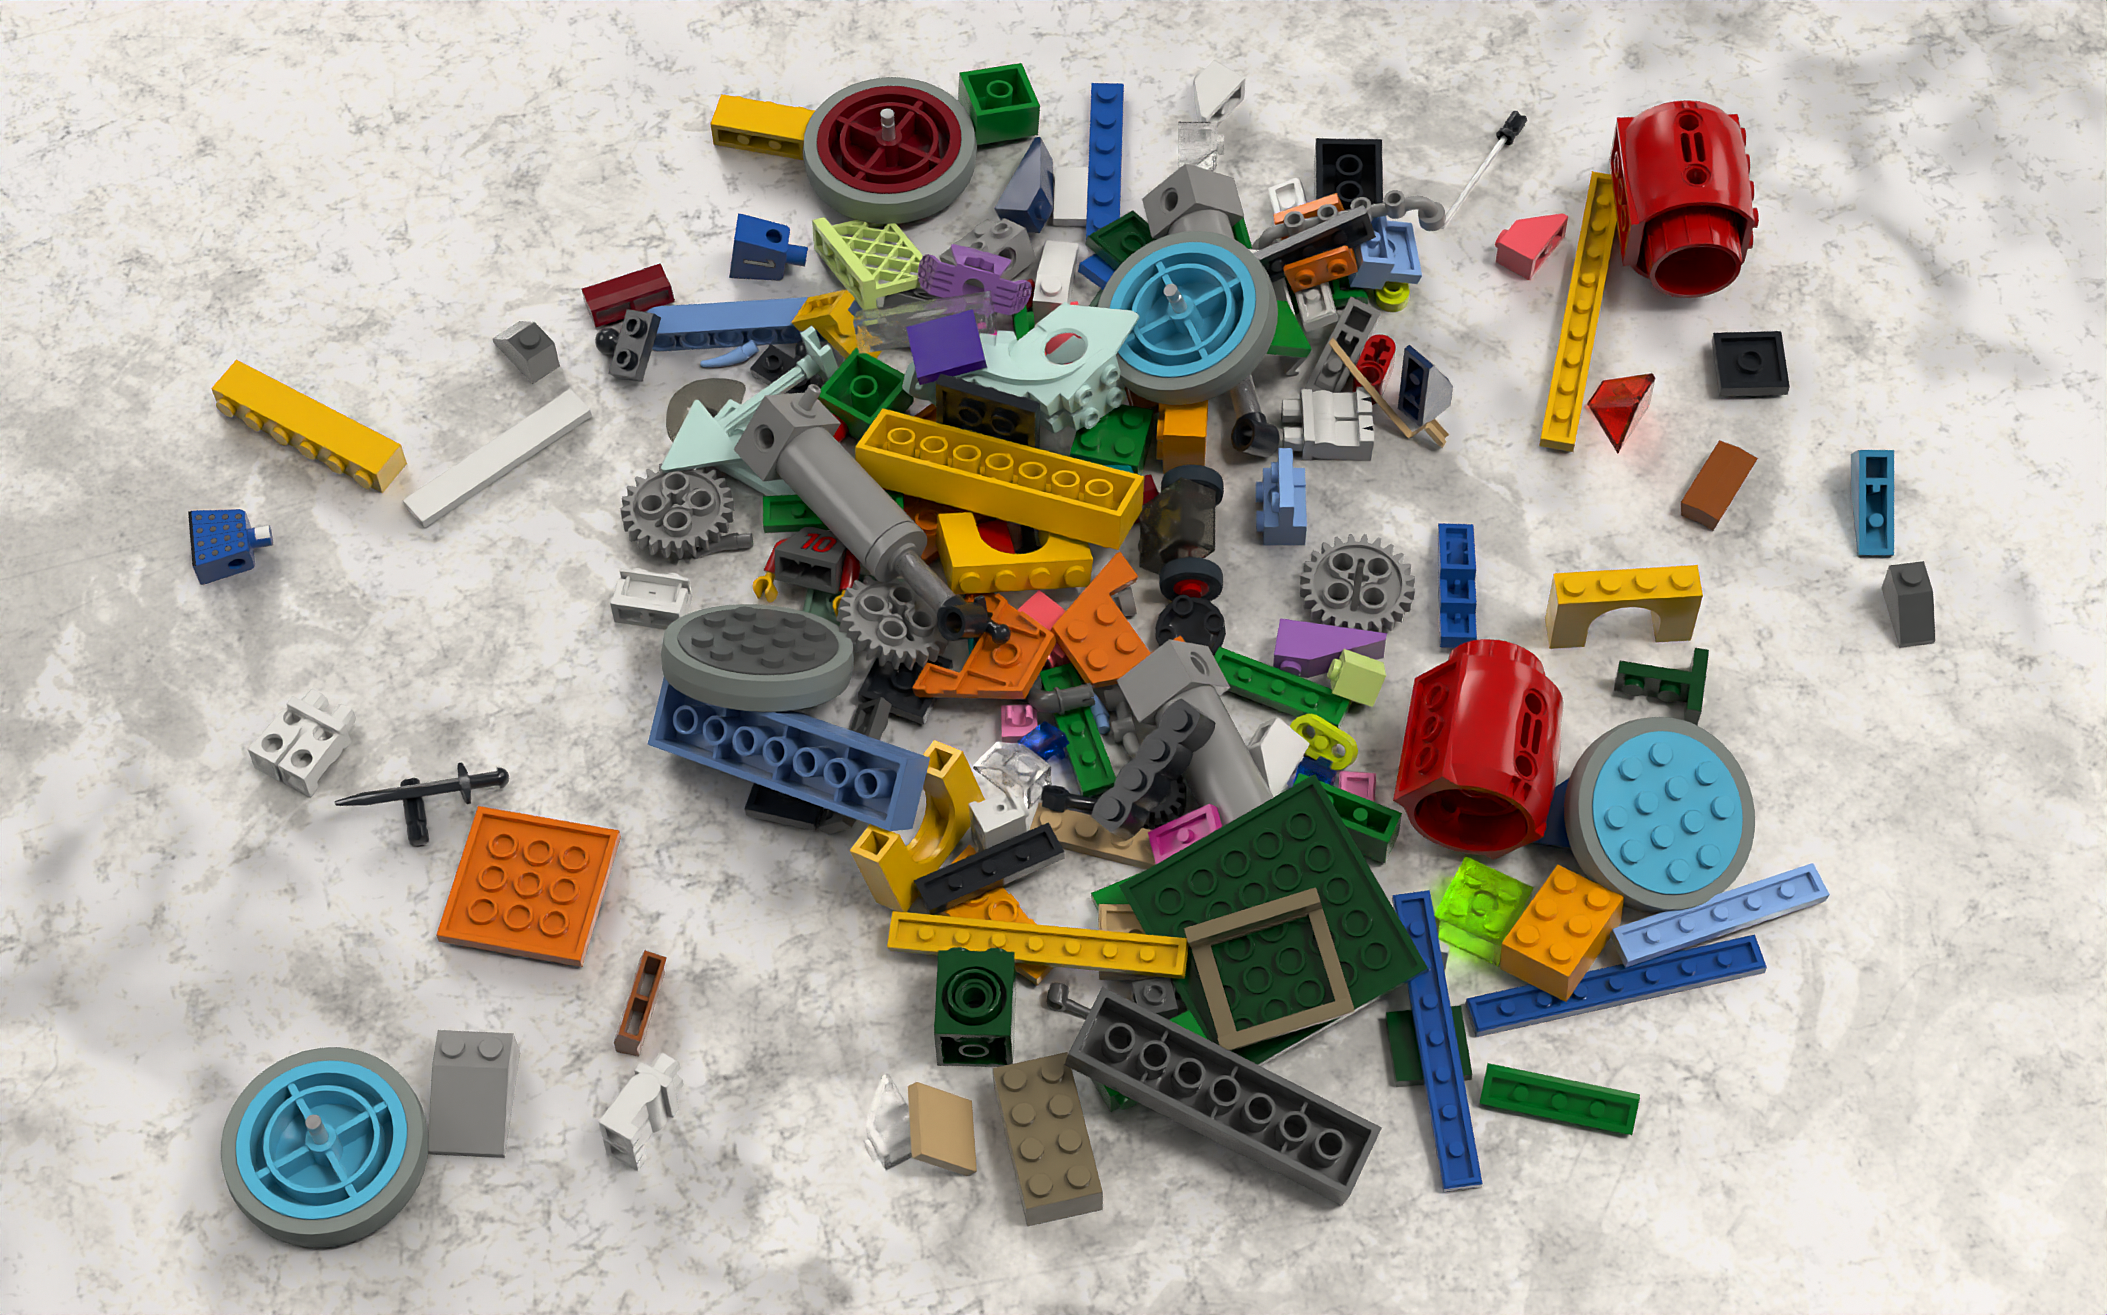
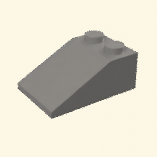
[428,1030,520,1158]

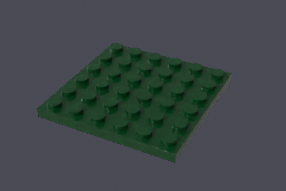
[1119,774,1429,1066]

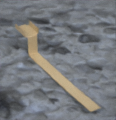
[1328,337,1449,448]

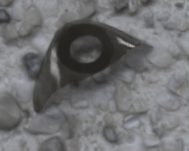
[666,378,746,442]

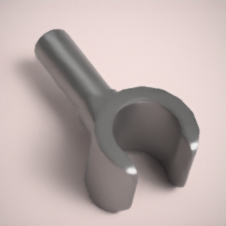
[1046,982,1091,1017]

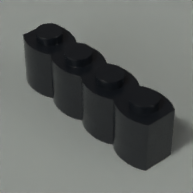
[1091,698,1216,840]

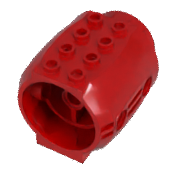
[1609,100,1759,298]
[1393,639,1564,860]

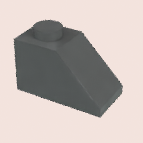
[493,321,560,384]
[1881,561,1935,648]

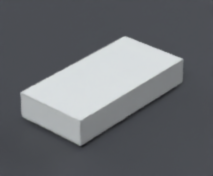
[1053,166,1088,226]

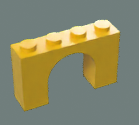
[935,512,1093,595]
[1545,565,1703,649]
[849,740,985,912]

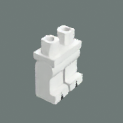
[1281,387,1374,461]
[248,688,356,798]
[598,1052,684,1171]

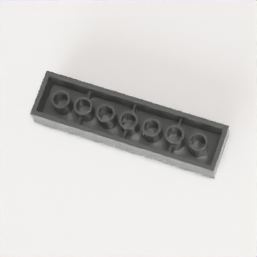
[1064,987,1382,1206]

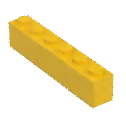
[211,359,407,493]

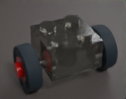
[1138,465,1224,601]

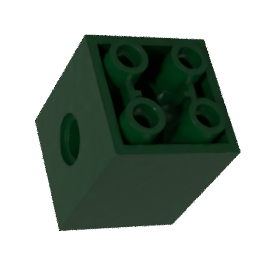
[934,947,1016,1067]

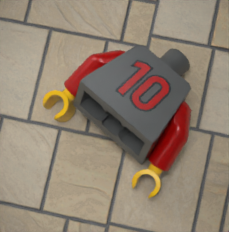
[752,527,861,618]

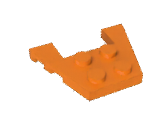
[1051,552,1185,689]
[912,592,1057,699]

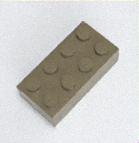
[992,1052,1103,1227]

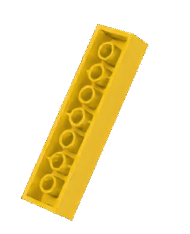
[855,408,1144,550]

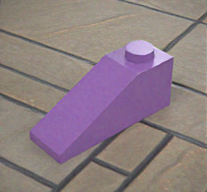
[1273,618,1387,678]

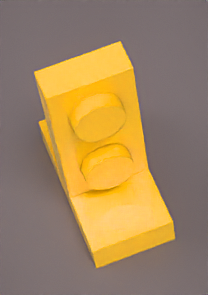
[791,289,884,360]

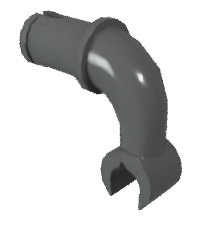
[1019,675,1095,716]

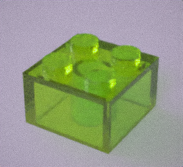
[1434,856,1534,967]

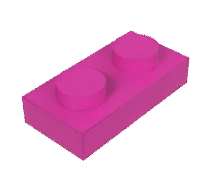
[1148,804,1222,864]

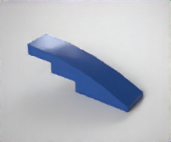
[1438,523,1477,648]

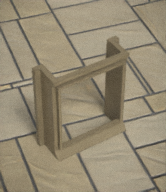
[1184,888,1355,1051]

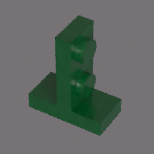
[1613,648,1709,726]

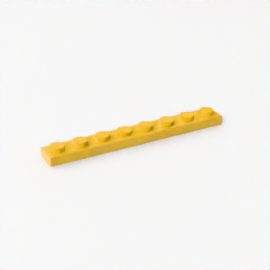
[887,911,1189,979]

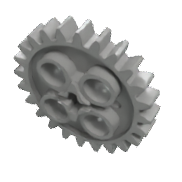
[620,463,735,559]
[1300,534,1415,632]
[837,575,949,670]

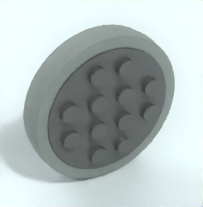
[661,604,854,712]

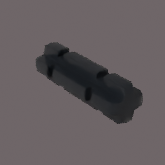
[400,778,429,846]

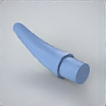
[700,340,759,368]
[1081,683,1111,734]

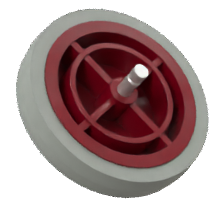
[803,77,977,224]

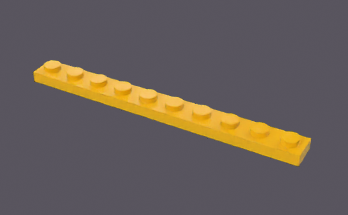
[1539,171,1617,452]

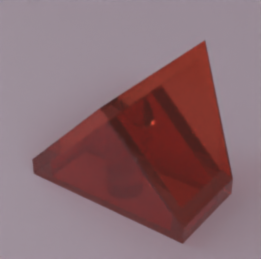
[1587,373,1656,454]

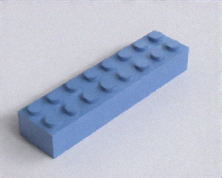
[647,677,930,831]

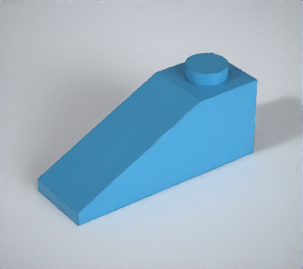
[1851,450,1894,556]

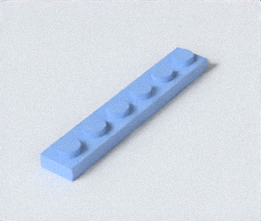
[1610,863,1830,968]

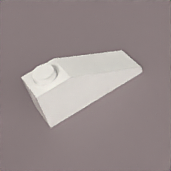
[1033,241,1079,325]

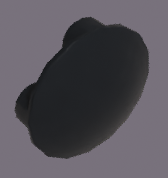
[1155,595,1226,656]

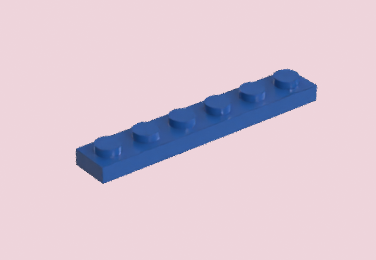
[1086,83,1124,246]

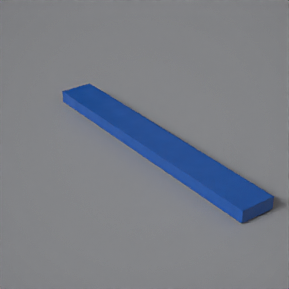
[1392,890,1483,1192]
[1465,934,1767,1038]

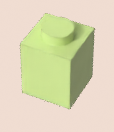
[1327,649,1386,707]

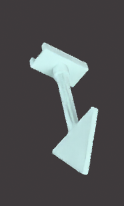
[661,326,838,473]

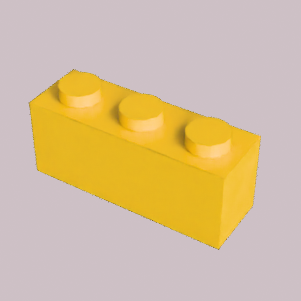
[710,94,815,160]

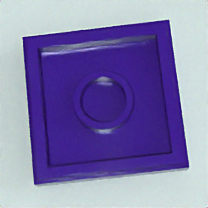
[906,309,987,385]

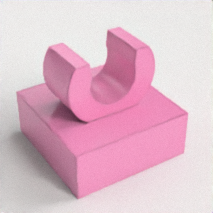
[1001,704,1038,744]

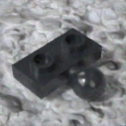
[595,309,661,382]
[750,339,825,394]

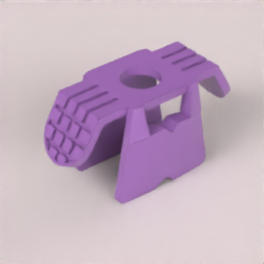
[918,244,1032,315]

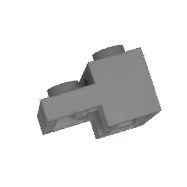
[939,218,1036,288]

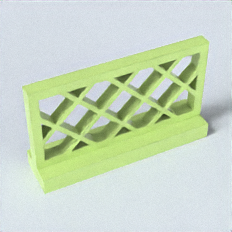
[812,217,923,311]

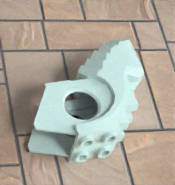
[902,302,1140,434]

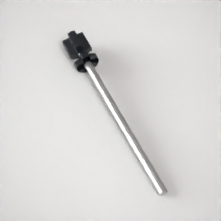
[1441,111,1528,229]

